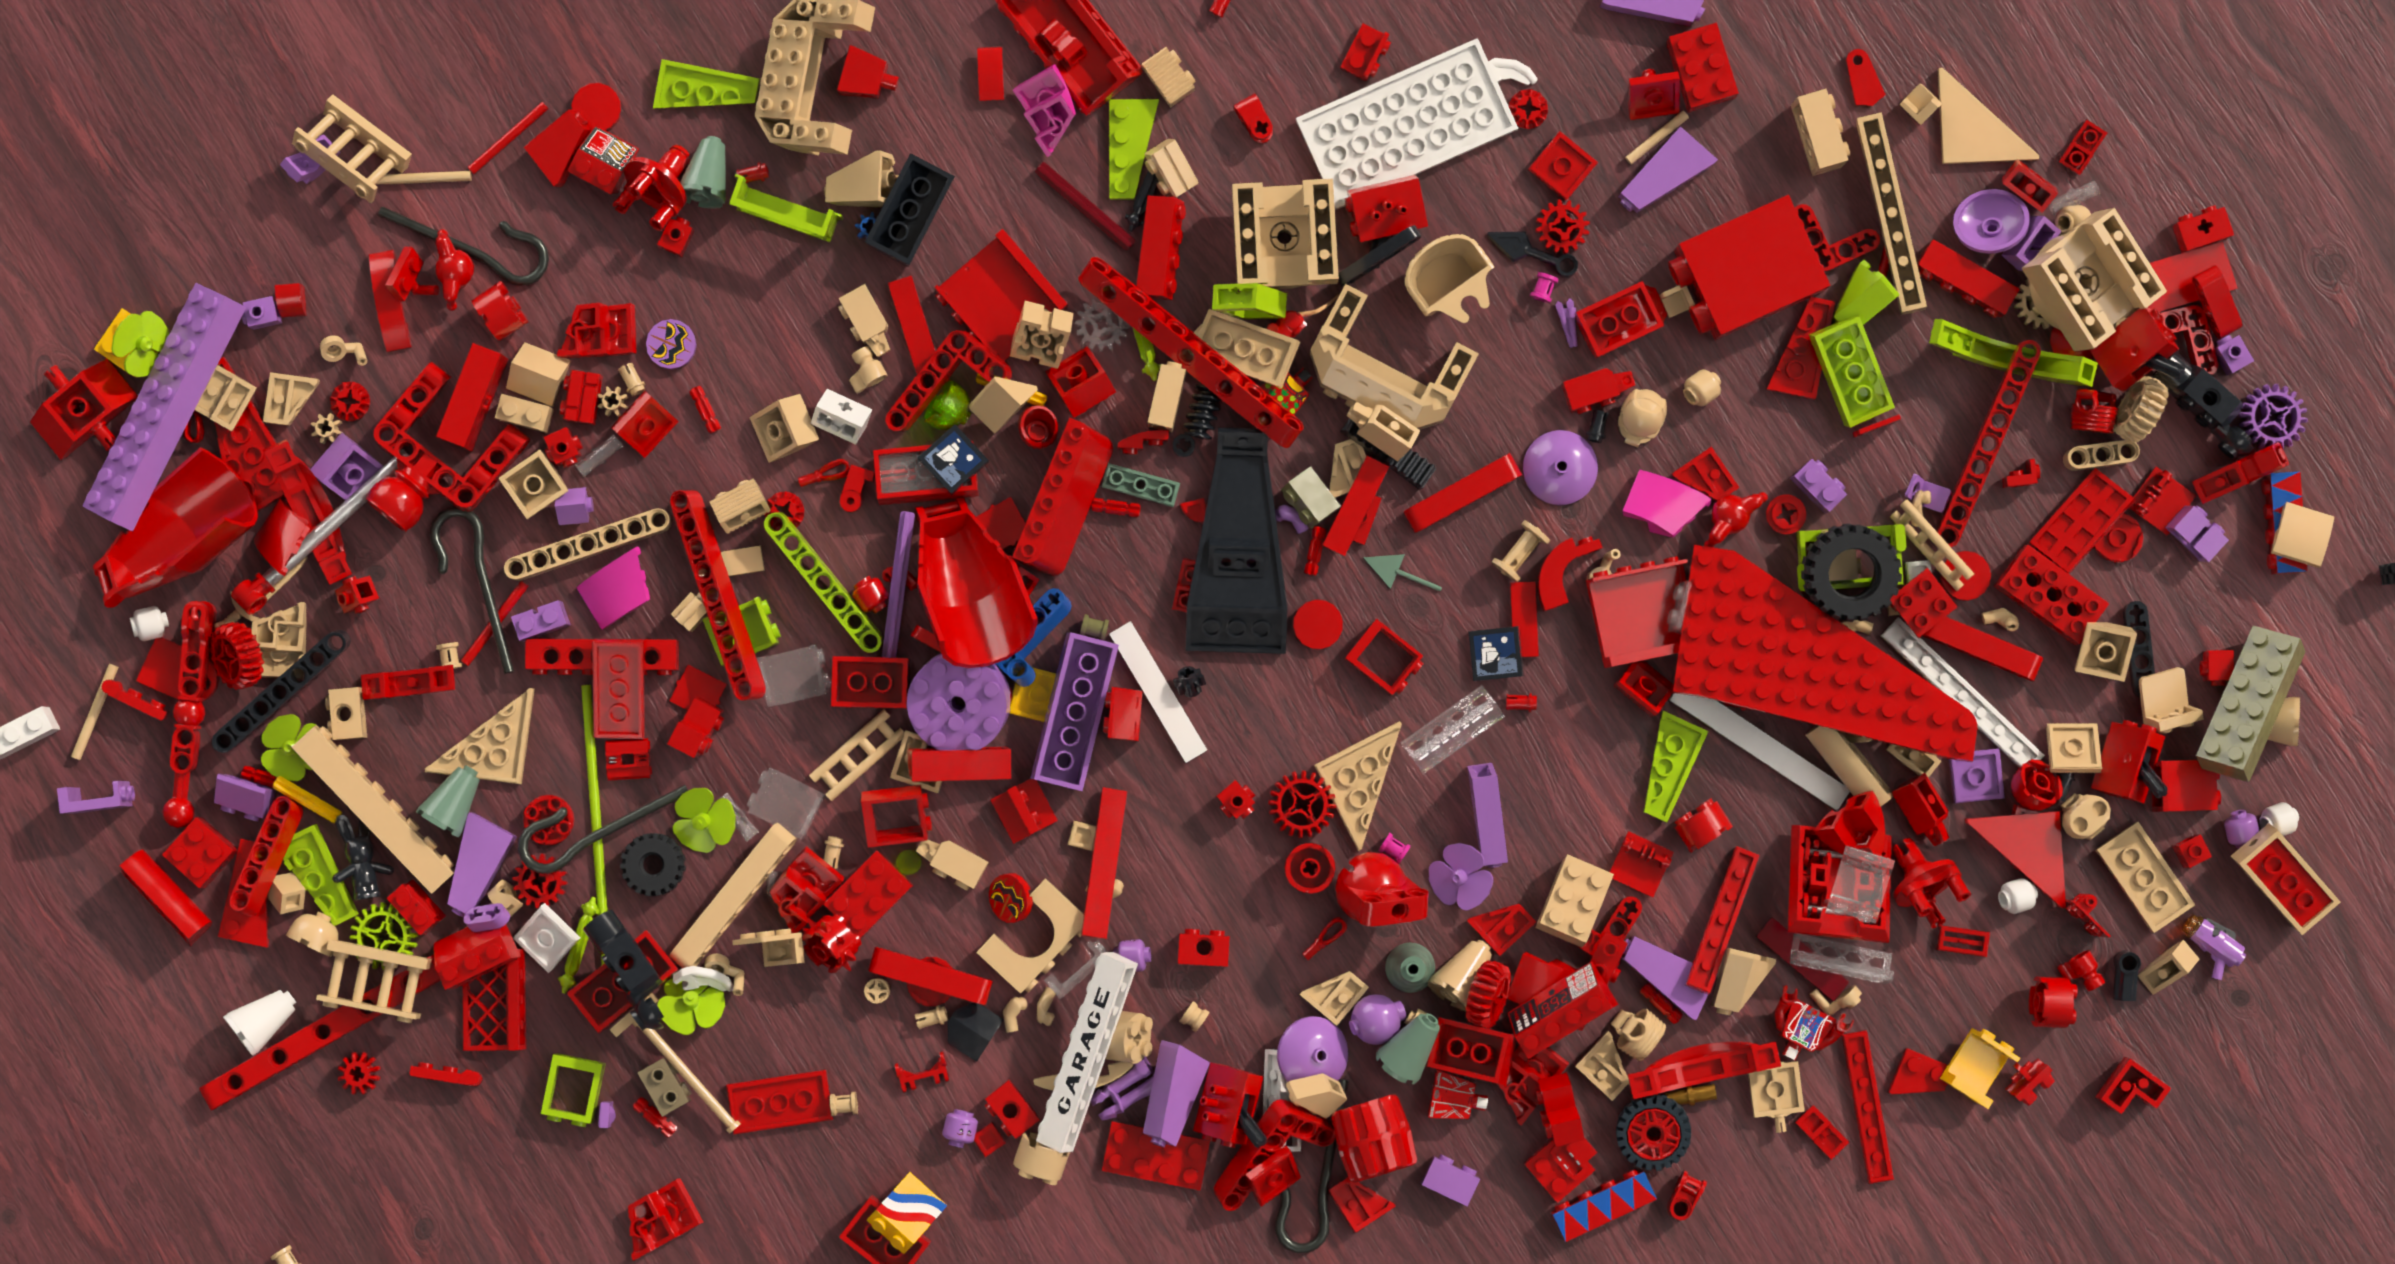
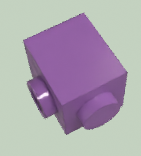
[242,296,282,330]
[2214,334,2254,375]
[555,487,594,525]

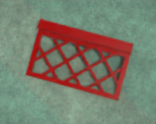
[463,949,527,1051]

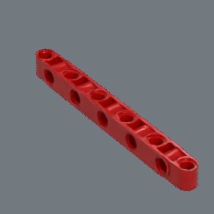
[1078,257,1304,448]
[199,955,441,1110]

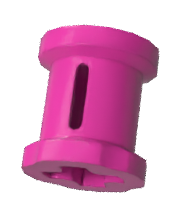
[1530,272,1558,303]
[1378,833,1411,864]

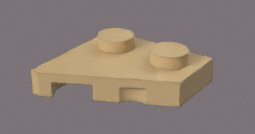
[263,372,320,426]
[1329,439,1366,498]
[1300,971,1369,1026]
[1575,1031,1629,1101]

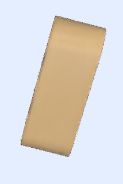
[2063,440,2140,471]

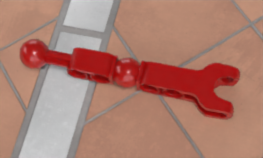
[162,601,217,828]

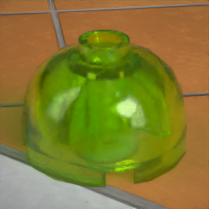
[924,379,971,431]

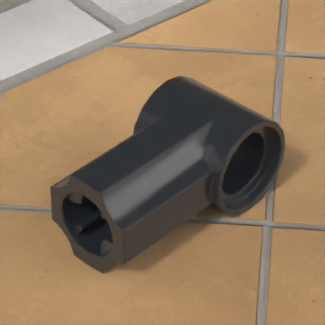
[2113,950,2141,1001]

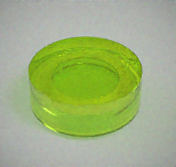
[896,850,922,875]

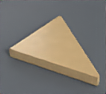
[1937,68,2039,164]
[425,688,535,784]
[1314,721,1402,851]

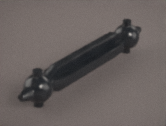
[1125,146,1159,232]

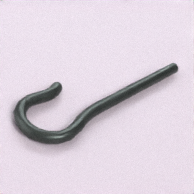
[378,206,549,286]
[430,507,514,674]
[518,785,688,874]
[1275,1079,1348,1253]

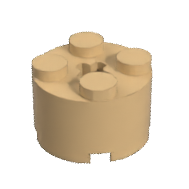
[1106,1011,1153,1064]
[1013,1133,1070,1185]

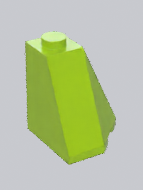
[1832,260,1900,325]

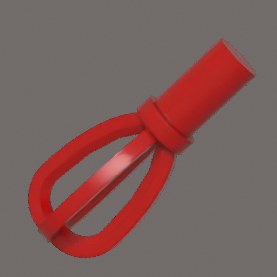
[183,410,204,443]
[798,459,850,487]
[1302,917,1347,961]

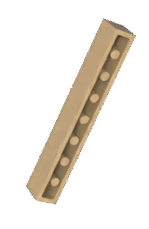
[1856,112,1927,315]
[292,725,455,894]

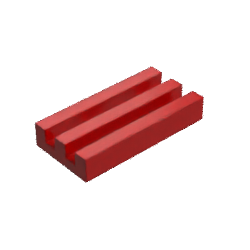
[1936,925,1990,957]

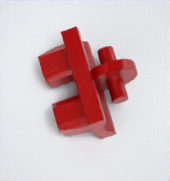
[2006,1058,2055,1106]

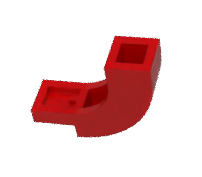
[1537,536,1603,612]

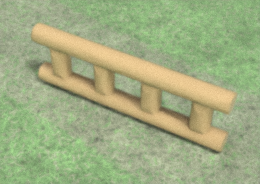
[1890,499,1974,591]
[809,709,905,801]

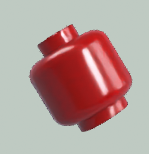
[852,576,889,614]

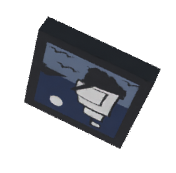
[918,425,989,495]
[1468,626,1524,681]

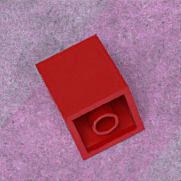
[2151,760,2221,812]

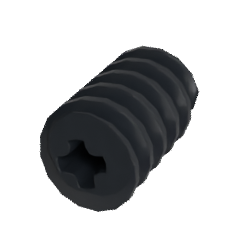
[1183,384,1223,440]

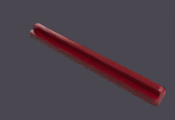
[1035,162,1135,251]

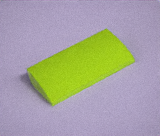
[1809,316,1895,428]

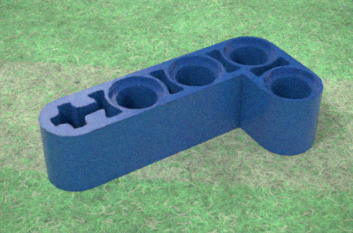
[995,588,1072,687]

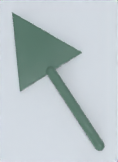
[1363,554,1442,591]

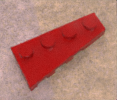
[1766,297,1835,400]
[218,839,269,948]

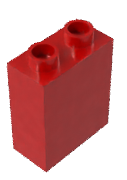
[1668,194,1831,340]

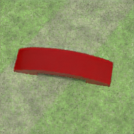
[369,250,412,352]
[361,665,455,700]

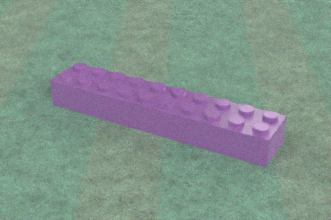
[82,283,246,531]

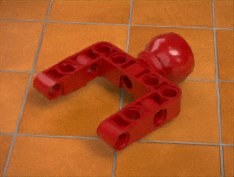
[365,362,530,532]

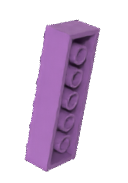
[1030,632,1119,791]

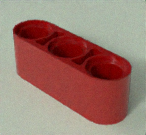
[2192,265,2243,339]

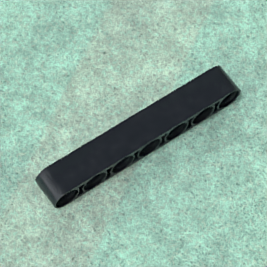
[211,630,351,753]

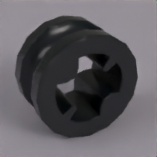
[1173,434,1195,457]

